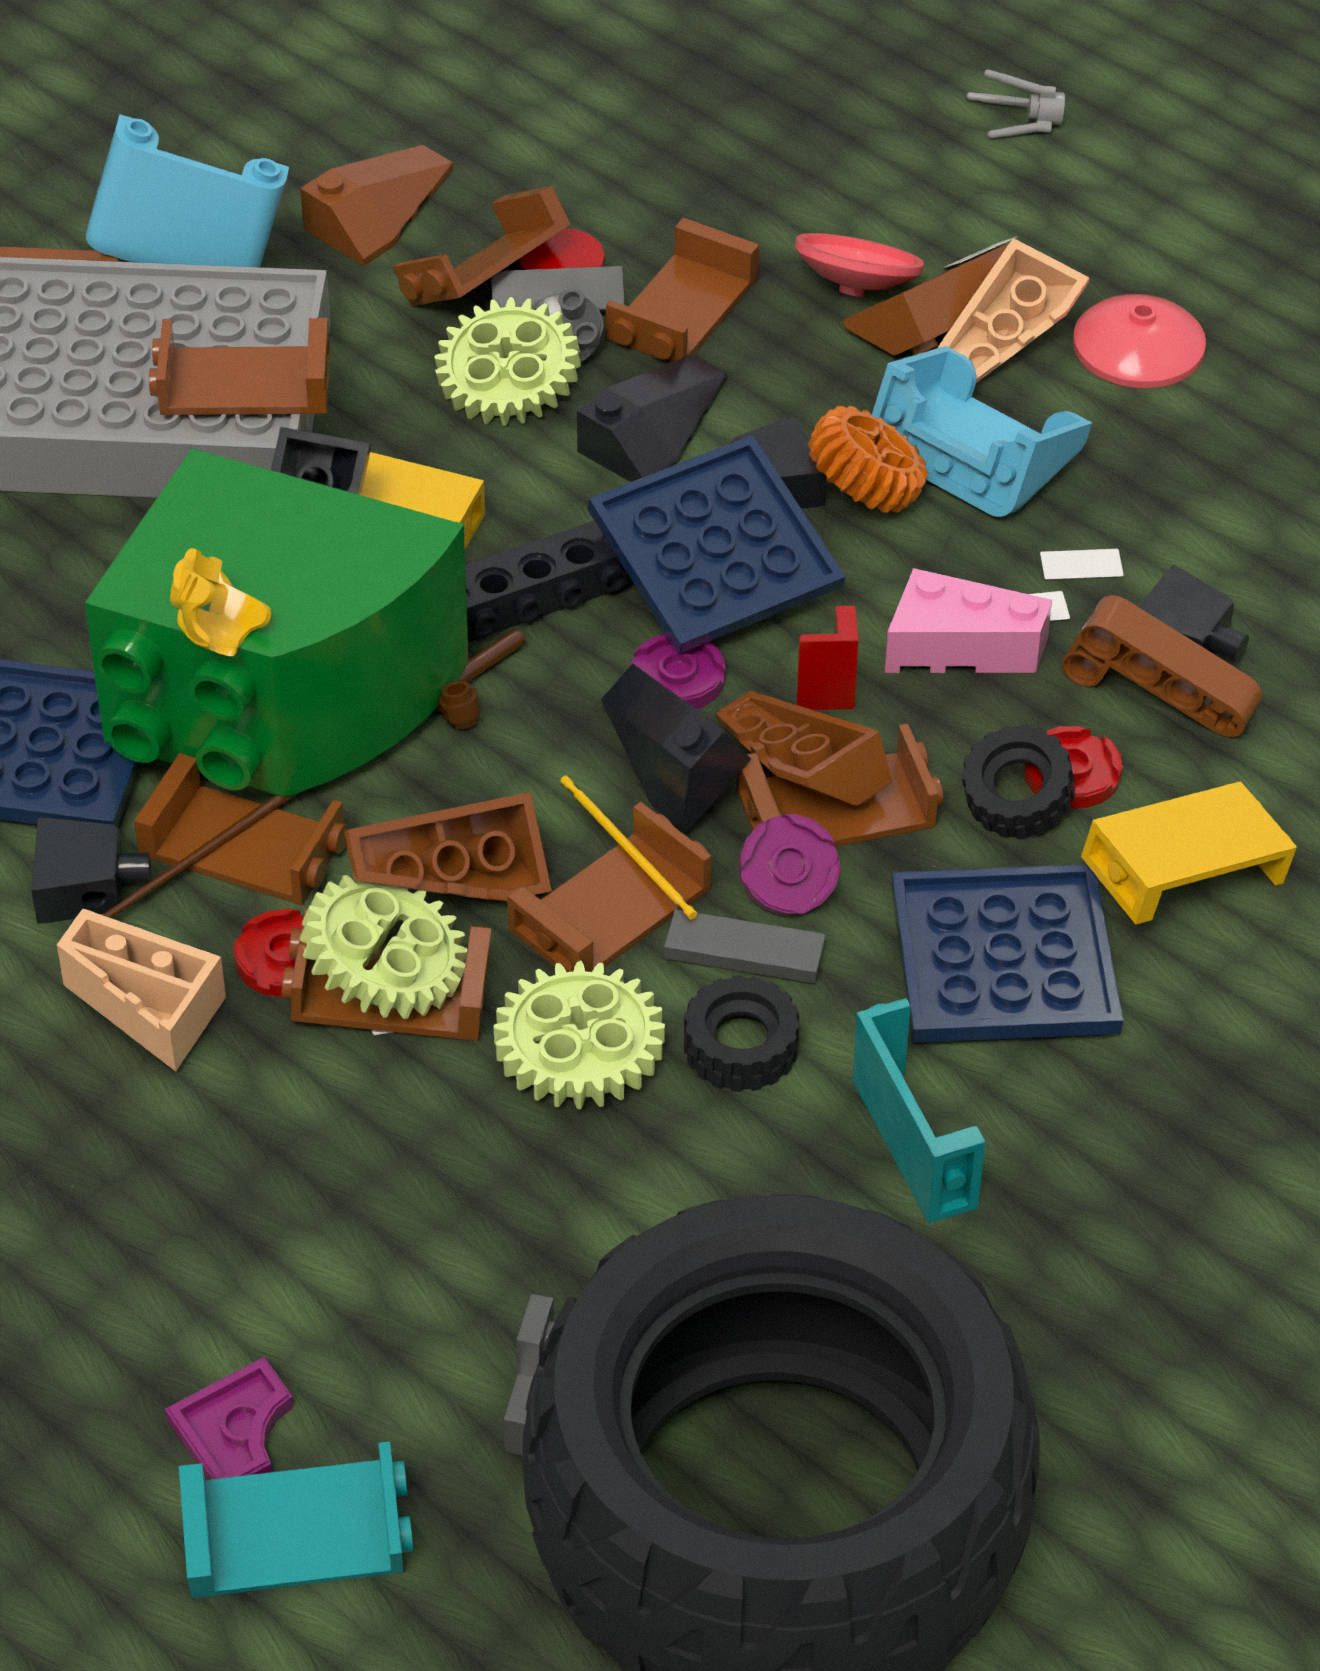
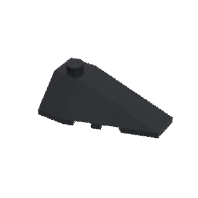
[577,354,727,482]
[271,427,372,495]

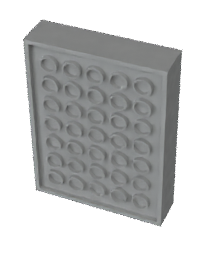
[0,257,331,498]

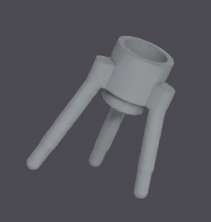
[966,70,1065,139]

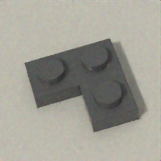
[503,1294,555,1455]

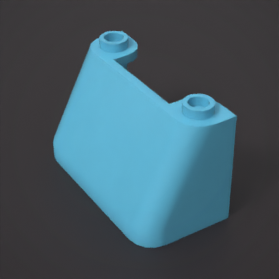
[86,114,289,268]
[872,346,1092,517]

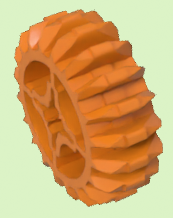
[807,406,929,513]

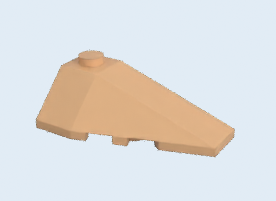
[938,238,1089,383]

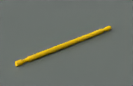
[560,775,697,920]

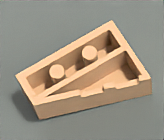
[57,909,226,1071]

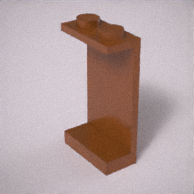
[392,186,571,306]
[606,218,759,363]
[149,318,331,415]
[736,724,943,847]
[134,753,349,905]
[507,802,712,972]
[282,908,491,1041]

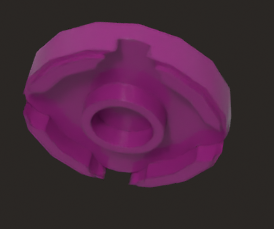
[630,634,725,709]
[738,814,841,916]

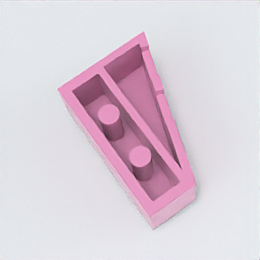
[885,568,1052,673]

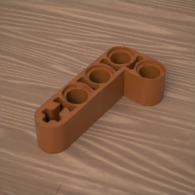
[1062,595,1263,737]

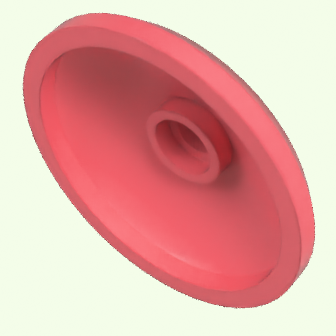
[795,233,925,297]
[1073,294,1206,388]

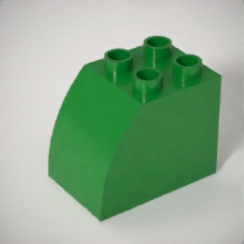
[85,448,468,797]

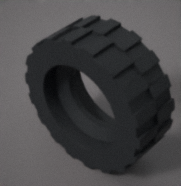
[962,725,1075,839]
[684,975,800,1092]

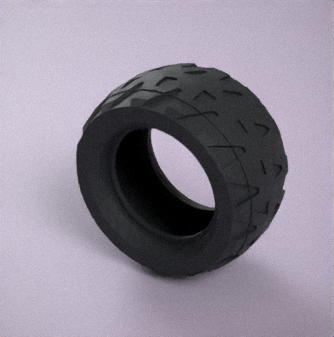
[522,1194,1040,1671]

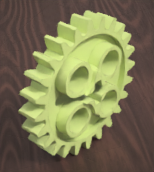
[435,297,581,426]
[300,875,467,1019]
[494,961,665,1109]

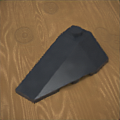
[601,664,751,834]

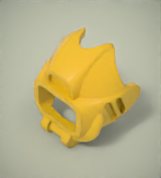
[170,548,271,656]

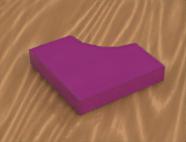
[165,1357,294,1480]

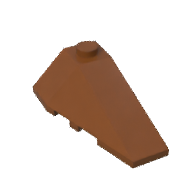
[300,145,453,266]
[842,244,1008,355]
[715,691,892,806]
[344,792,552,902]

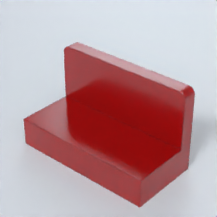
[796,606,859,710]

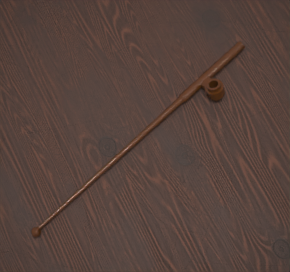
[103,629,526,918]

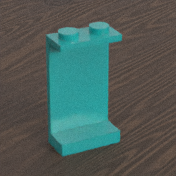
[852,998,985,1224]
[179,1441,413,1598]

